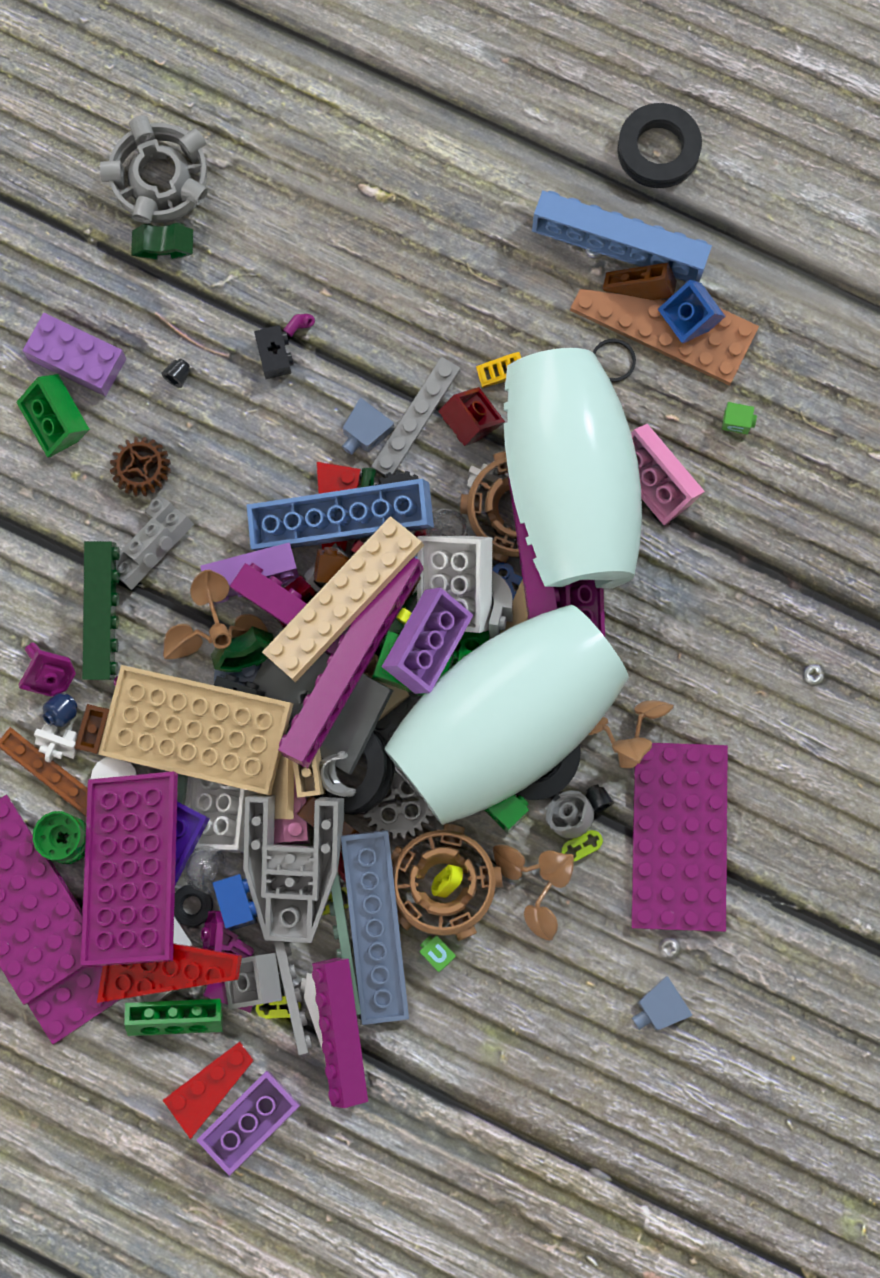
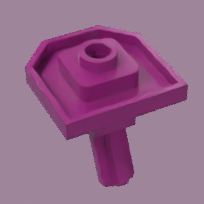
[18,642,76,697]
[201,911,254,958]

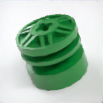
[33,811,86,864]

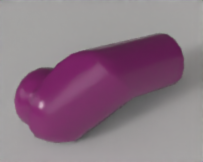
[283,314,315,337]

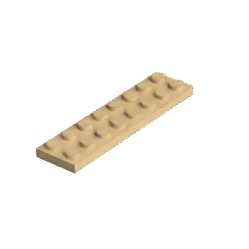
[262,516,424,683]

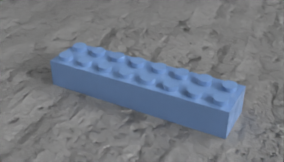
[532,190,712,282]
[247,478,434,551]

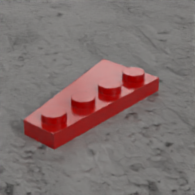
[317,462,361,552]
[163,1041,254,1139]

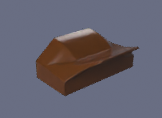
[75,704,109,755]

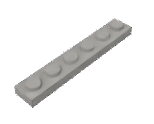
[371,357,460,477]
[274,941,313,1058]

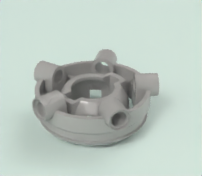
[100,115,208,223]

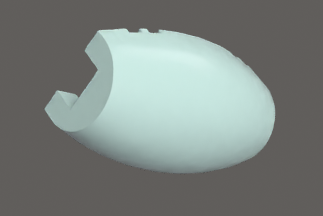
[504,348,642,588]
[384,605,629,825]

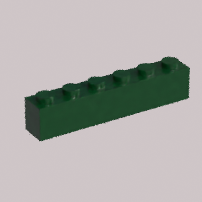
[82,541,120,680]

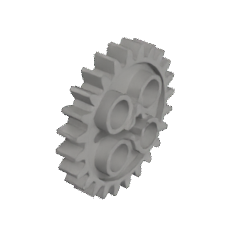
[364,770,434,840]

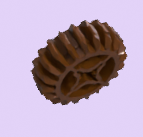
[110,437,171,497]

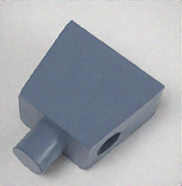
[342,398,395,455]
[631,976,692,1031]

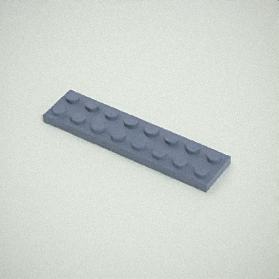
[341,830,409,1025]

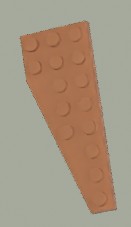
[570,289,759,386]

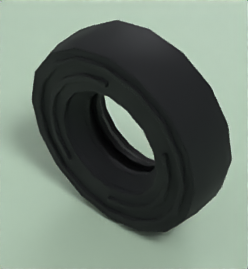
[174,884,213,927]

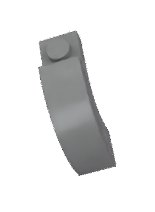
[489,571,513,638]

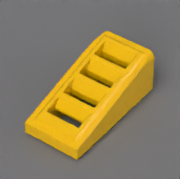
[476,352,521,388]

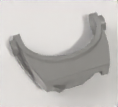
[320,751,356,797]

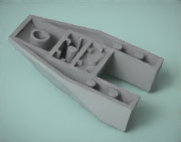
[243,794,344,943]

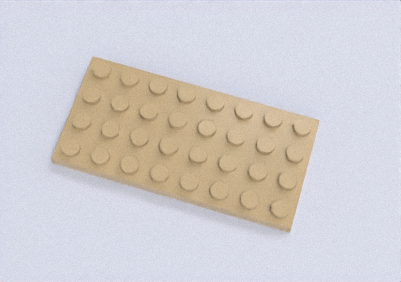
[98,665,293,796]

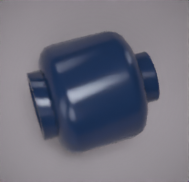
[42,693,78,728]

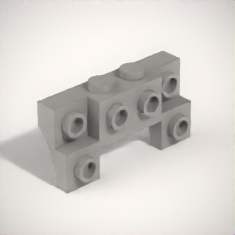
[116,495,194,590]

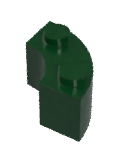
[131,223,193,260]
[211,626,274,672]

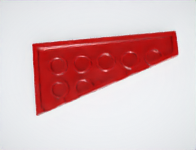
[97,943,242,1003]

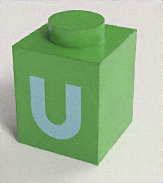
[721,402,757,435]
[419,935,456,973]

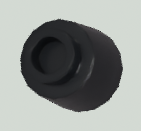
[161,359,190,388]
[585,784,614,814]

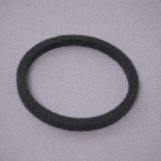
[593,339,636,382]

